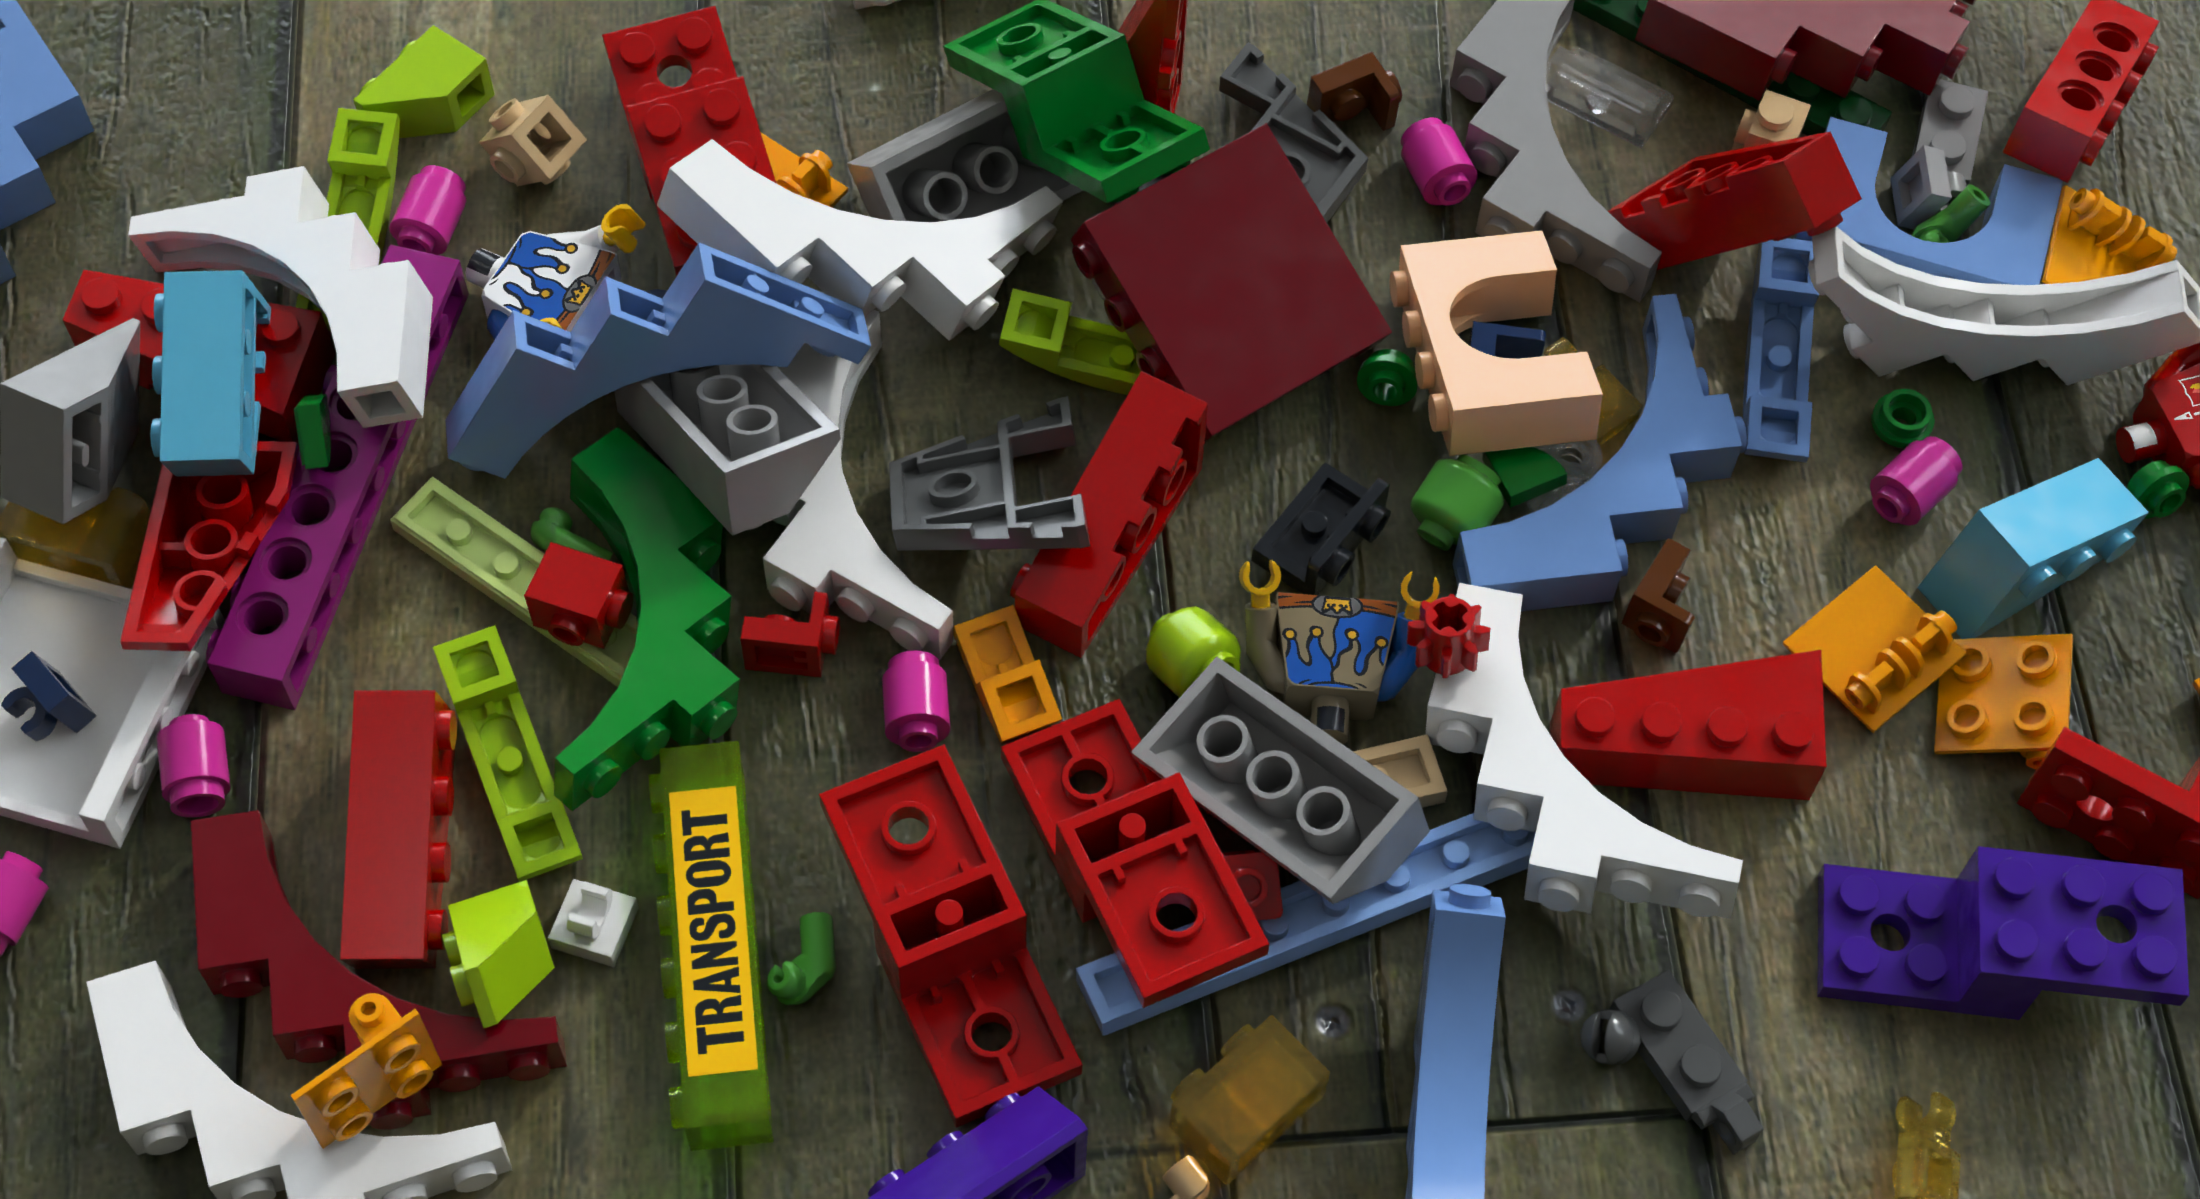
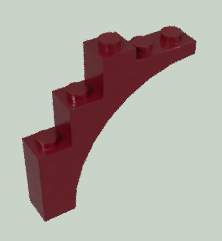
[1635,0,1977,101]
[191,810,567,1130]

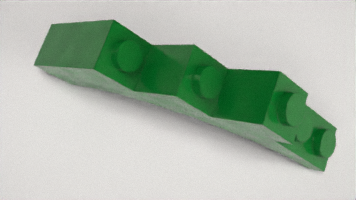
[554,427,740,812]

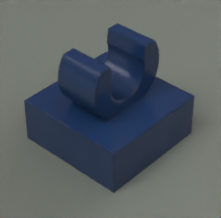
[1,651,97,741]

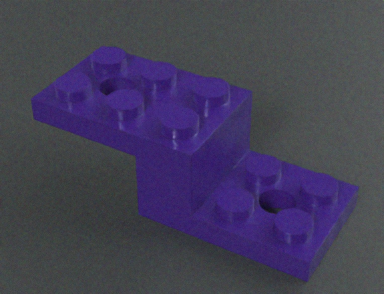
[1817,846,2189,1020]

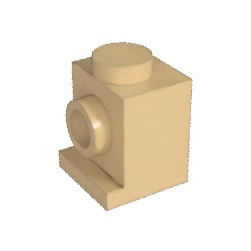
[1732,90,1811,150]

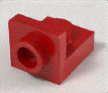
[740,592,840,677]
[1222,848,1283,921]

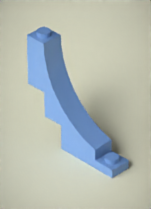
[0,0,94,284]
[445,242,871,479]
[1405,884,1506,1199]

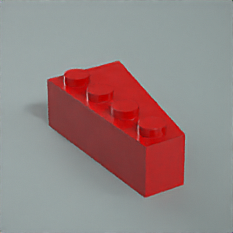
[1608,131,1862,270]
[62,269,336,449]
[1010,371,1208,658]
[340,690,458,969]

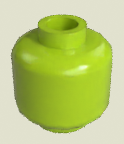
[1146,606,1241,698]

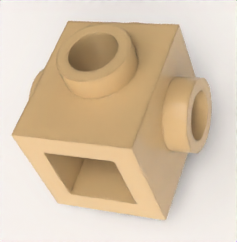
[478,95,587,187]

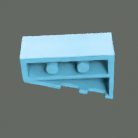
[150,270,271,477]
[1917,458,2149,639]

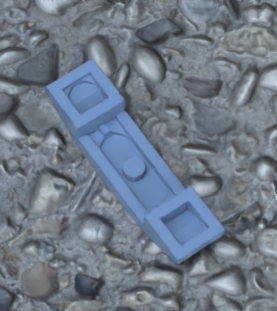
[1743,238,1819,462]

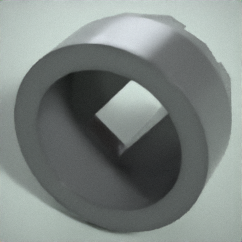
[1580,1009,1640,1065]

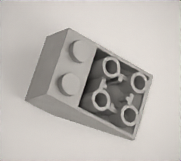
[0,318,141,524]

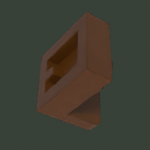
[1307,52,1402,131]
[1621,538,1695,653]

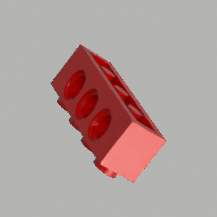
[2003,0,2160,183]

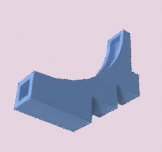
[1453,294,1747,611]

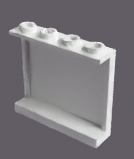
[0,537,225,849]

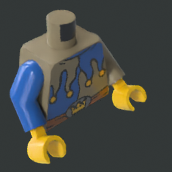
[1239,560,1440,744]

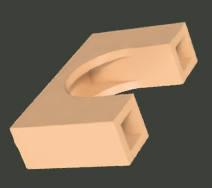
[1390,231,1603,456]

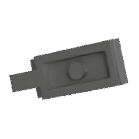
[1610,969,1764,1155]

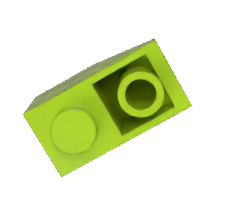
[353,25,495,138]
[442,880,555,1028]

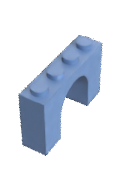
[1794,117,2063,285]

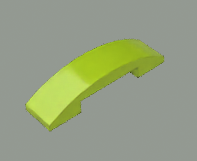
[295,108,400,332]
[999,288,1141,395]
[433,625,583,882]

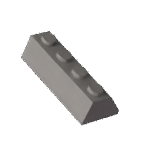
[847,89,1083,222]
[614,364,841,536]
[1131,657,1430,904]

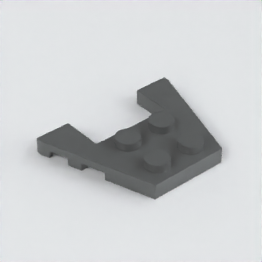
[1137,42,1368,223]
[889,396,1090,551]

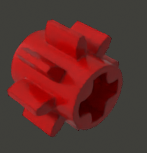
[1407,594,1491,678]

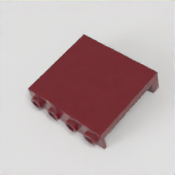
[1070,123,1392,444]

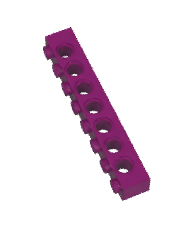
[206,245,469,710]

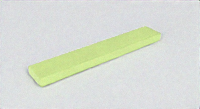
[390,476,637,687]

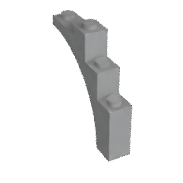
[1450,0,1662,303]

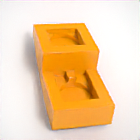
[953,605,1062,743]

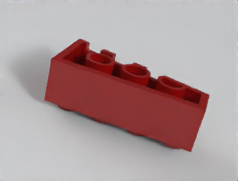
[1550,650,1827,800]

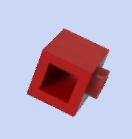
[524,542,633,649]

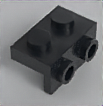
[1251,463,1391,595]

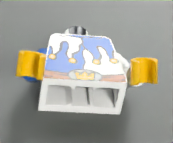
[466,204,646,340]

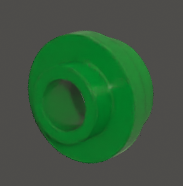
[1357,349,1418,406]
[1871,389,1935,448]
[2127,460,2189,519]

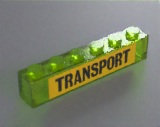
[649,741,774,1151]

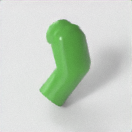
[1911,184,1991,243]
[531,507,613,560]
[767,912,836,1005]

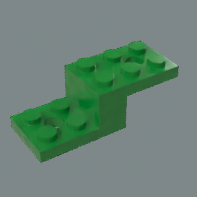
[943,0,1210,203]

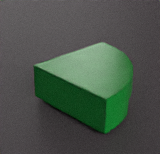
[294,394,331,469]
[1482,447,1567,508]

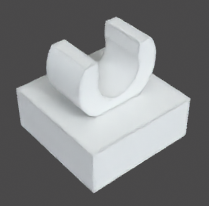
[548,879,639,967]

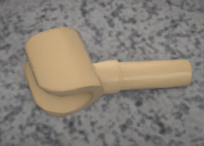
[1163,1156,1210,1199]

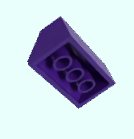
[868,1086,1088,1199]

